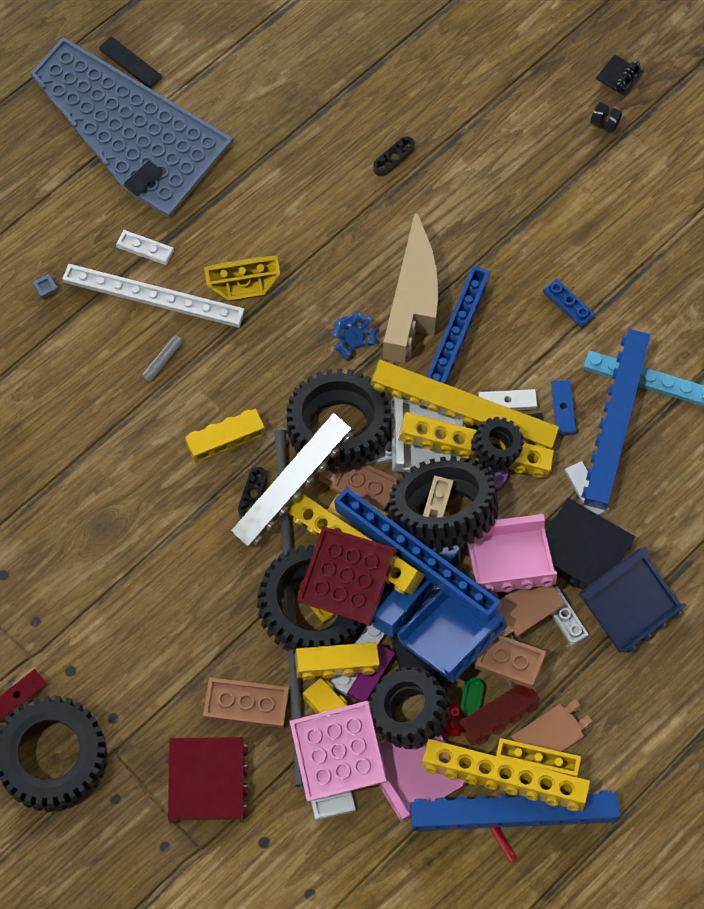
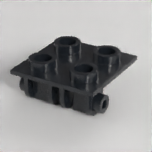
[596,54,644,96]

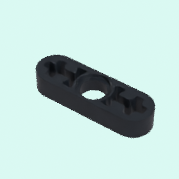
[373,136,415,176]
[238,467,267,518]

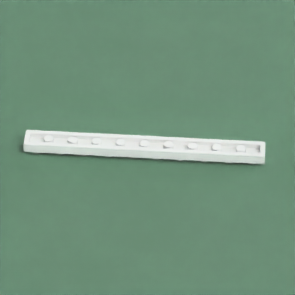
[62,264,245,328]

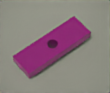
[347,643,395,702]

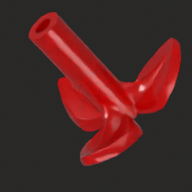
[444,702,460,736]

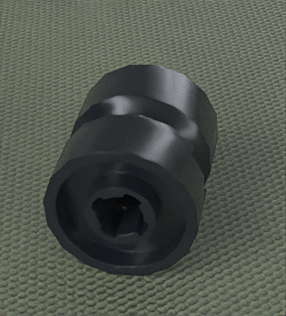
[590,102,623,133]

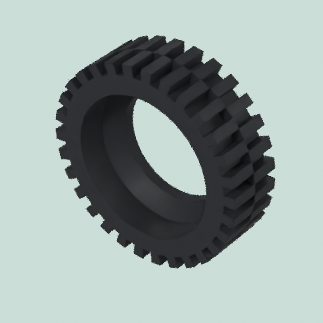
[286,369,391,472]
[389,456,499,552]
[257,545,361,654]
[0,696,108,812]

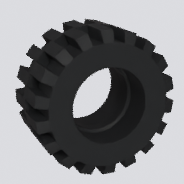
[471,417,524,470]

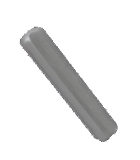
[143,335,182,382]

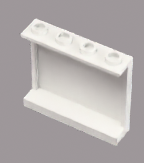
[391,397,465,473]

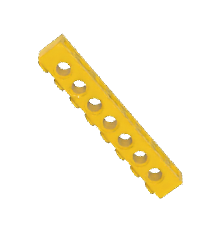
[398,412,554,478]
[288,494,425,595]
[421,739,590,811]

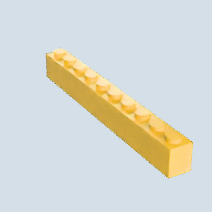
[370,360,559,449]

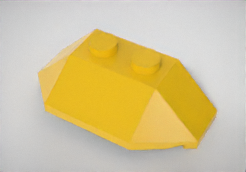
[204,255,280,301]

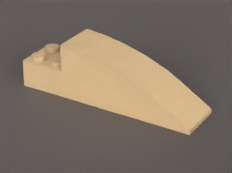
[383,214,438,363]

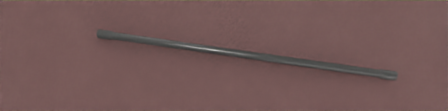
[274,430,304,787]

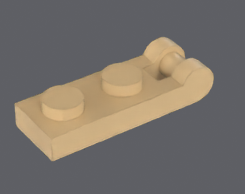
[423,476,453,517]

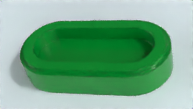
[460,678,484,718]

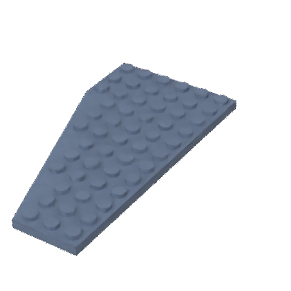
[31,37,233,218]

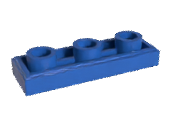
[543,278,595,328]
[551,380,576,435]

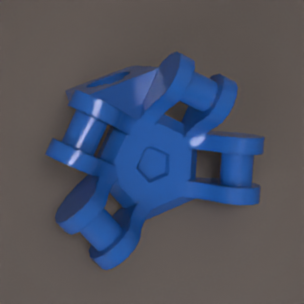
[330,311,379,360]

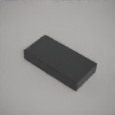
[124,160,162,196]

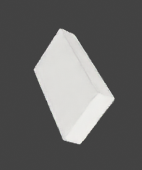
[311,791,356,821]

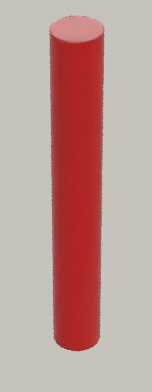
[489,827,517,863]

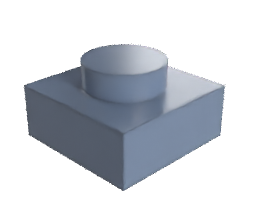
[33,274,58,299]

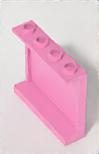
[467,514,557,594]
[378,735,466,824]

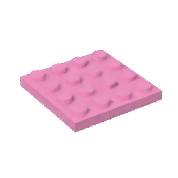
[290,701,388,802]

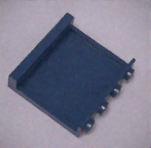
[579,547,686,653]

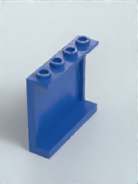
[397,590,507,683]

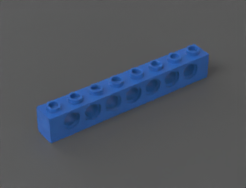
[426,266,490,385]

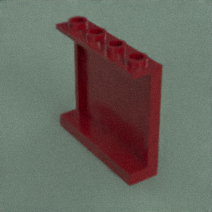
[168,737,248,824]

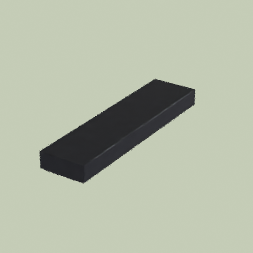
[99,36,162,89]

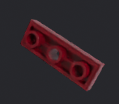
[0,669,48,723]

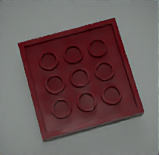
[297,526,397,626]

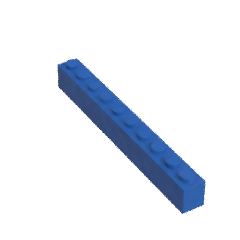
[581,329,651,511]
[334,487,501,624]
[410,790,620,832]

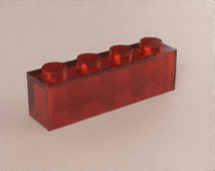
[459,684,540,747]

